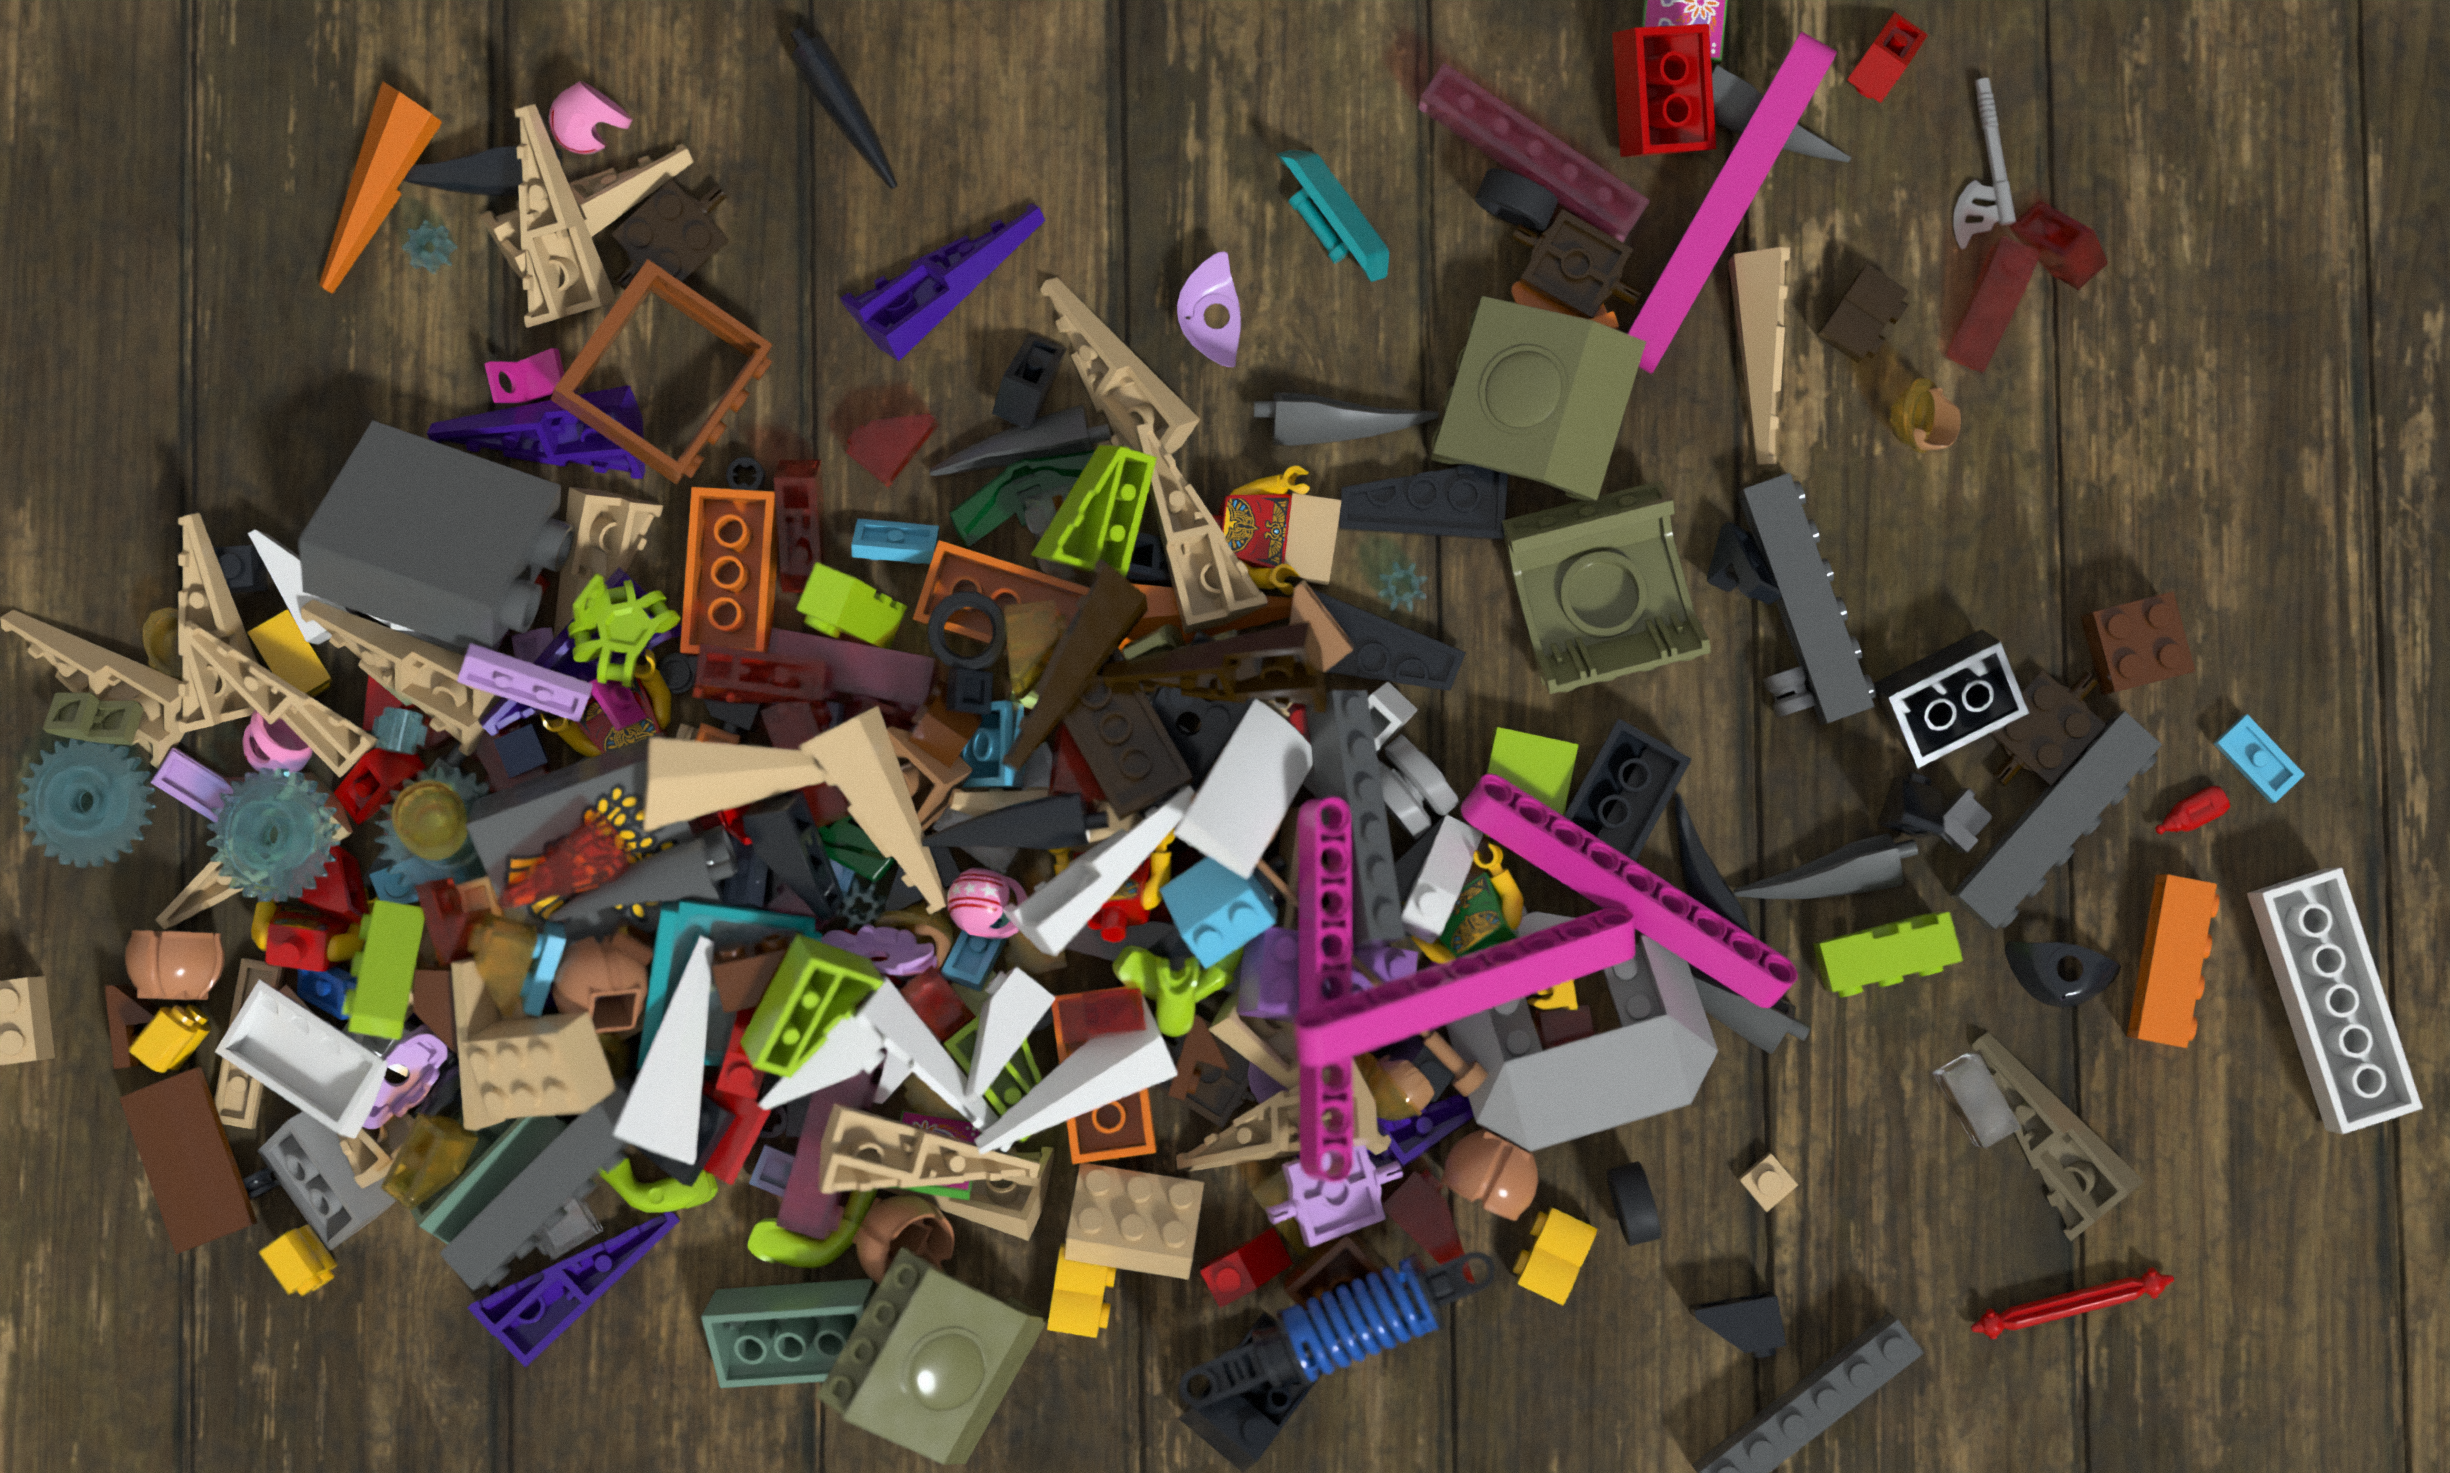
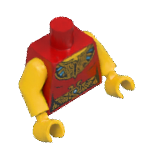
[1211,466,1310,595]
[540,649,672,758]
[1048,828,1175,942]
[251,875,379,972]

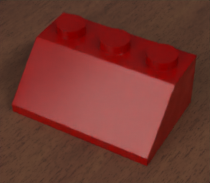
[1612,24,1716,158]

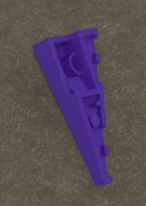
[840,203,1045,361]
[427,385,645,479]
[479,567,682,736]
[1292,1094,1474,1171]
[468,1211,681,1367]

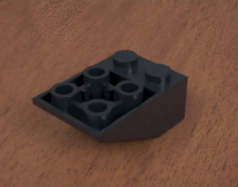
[1178,1313,1323,1472]

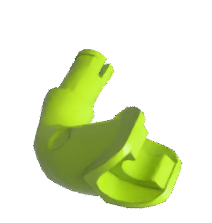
[1112,944,1244,1003]
[1155,956,1199,1037]
[600,1158,718,1213]
[747,1188,878,1268]

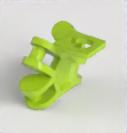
[567,573,681,688]

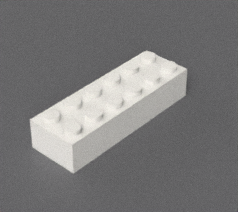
[2247,868,2423,1134]

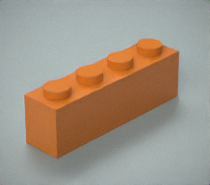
[2127,874,2220,1048]

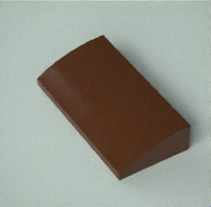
[119,1066,258,1254]

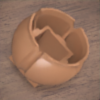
[125,930,225,1000]
[552,935,650,1034]
[1441,1128,1538,1220]
[852,1195,954,1285]

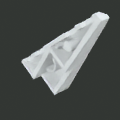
[1002,785,1195,956]
[613,936,714,1165]
[852,974,1014,1153]
[975,995,1178,1155]

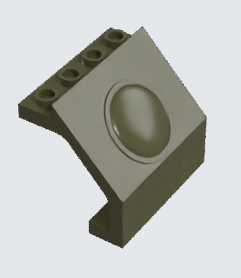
[1431,296,1646,501]
[1502,480,1711,694]
[816,1247,1049,1464]

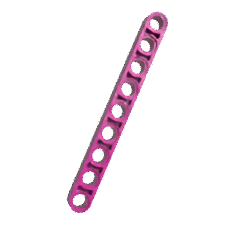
[1627,31,1838,374]
[1461,774,1798,1008]
[1298,797,1353,1182]
[1293,907,1636,1067]

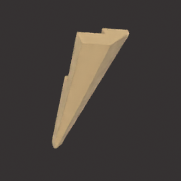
[1728,247,1790,466]
[1135,423,1268,634]
[181,623,379,778]
[1176,1058,1378,1172]
[818,1103,1041,1194]
[881,1147,1054,1241]

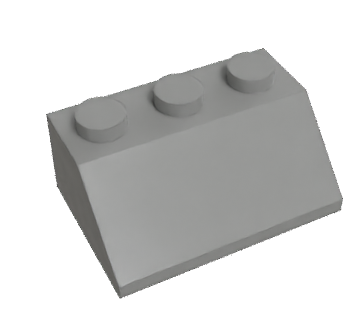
[258,1111,399,1252]

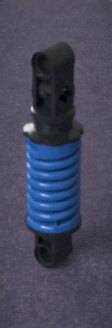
[1180,1251,1495,1407]

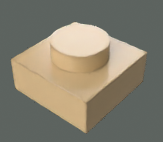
[1738,1152,1798,1212]

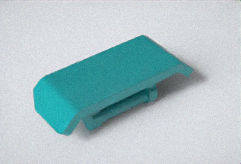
[1276,150,1389,282]

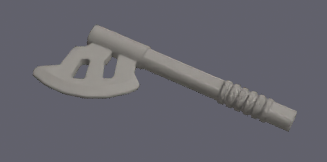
[1953,78,2016,249]

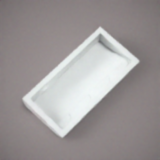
[1174,698,1314,879]
[215,979,388,1138]

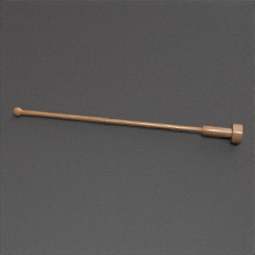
[1190,793,1488,1097]

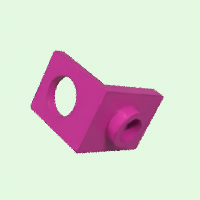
[485,348,564,403]
[588,679,646,731]

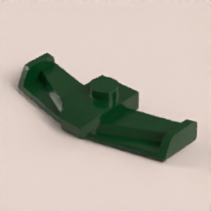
[949,450,1095,549]
[777,742,897,882]

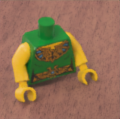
[1401,844,1524,964]

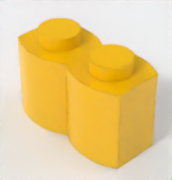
[129,1004,211,1073]
[1512,1206,1598,1305]
[259,1224,338,1297]
[1047,1243,1117,1338]

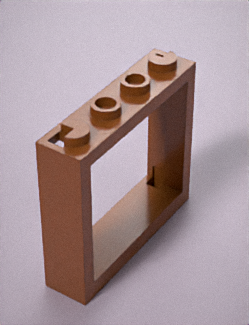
[551,259,773,485]

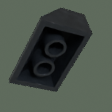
[1873,629,2029,768]
[1564,718,1692,861]

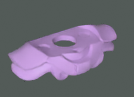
[821,924,937,976]
[363,1024,448,1129]

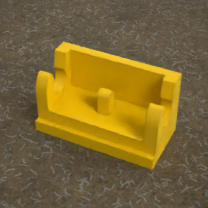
[247,609,332,698]
[1527,979,1578,1010]

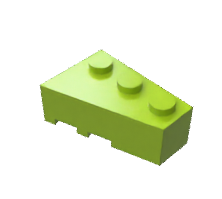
[1031,445,1157,578]
[796,563,907,652]
[343,899,427,1040]
[1812,912,1963,998]
[740,934,885,1078]
[942,1014,1042,1144]

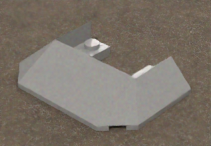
[1445,935,1718,1152]

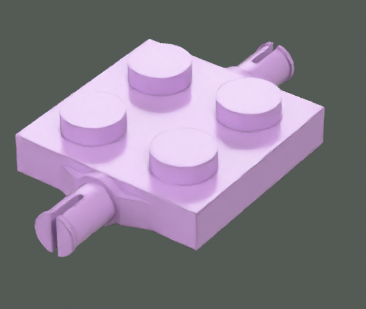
[1266,1145,1403,1247]

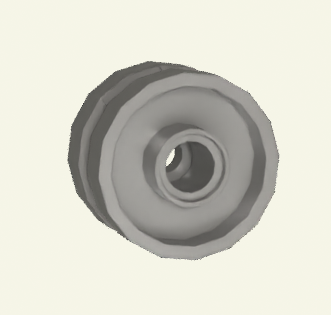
[1378,734,1460,841]

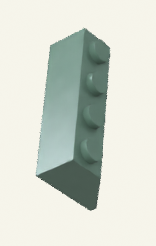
[393,1108,569,1244]
[701,1279,877,1388]

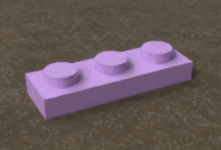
[457,643,593,722]

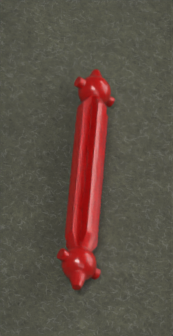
[1971,1268,2174,1339]

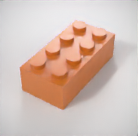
[680,487,782,661]
[913,540,1091,665]
[1051,986,1157,1164]

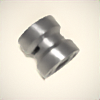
[1763,666,1816,718]

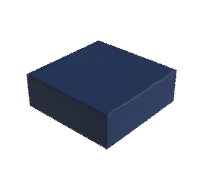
[493,724,551,779]

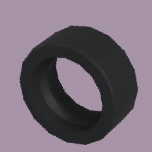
[1475,168,1558,232]
[928,591,1009,671]
[1607,1161,1661,1246]

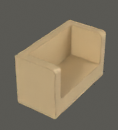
[1284,493,1342,586]

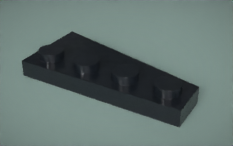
[1339,464,1508,540]
[1313,589,1466,691]

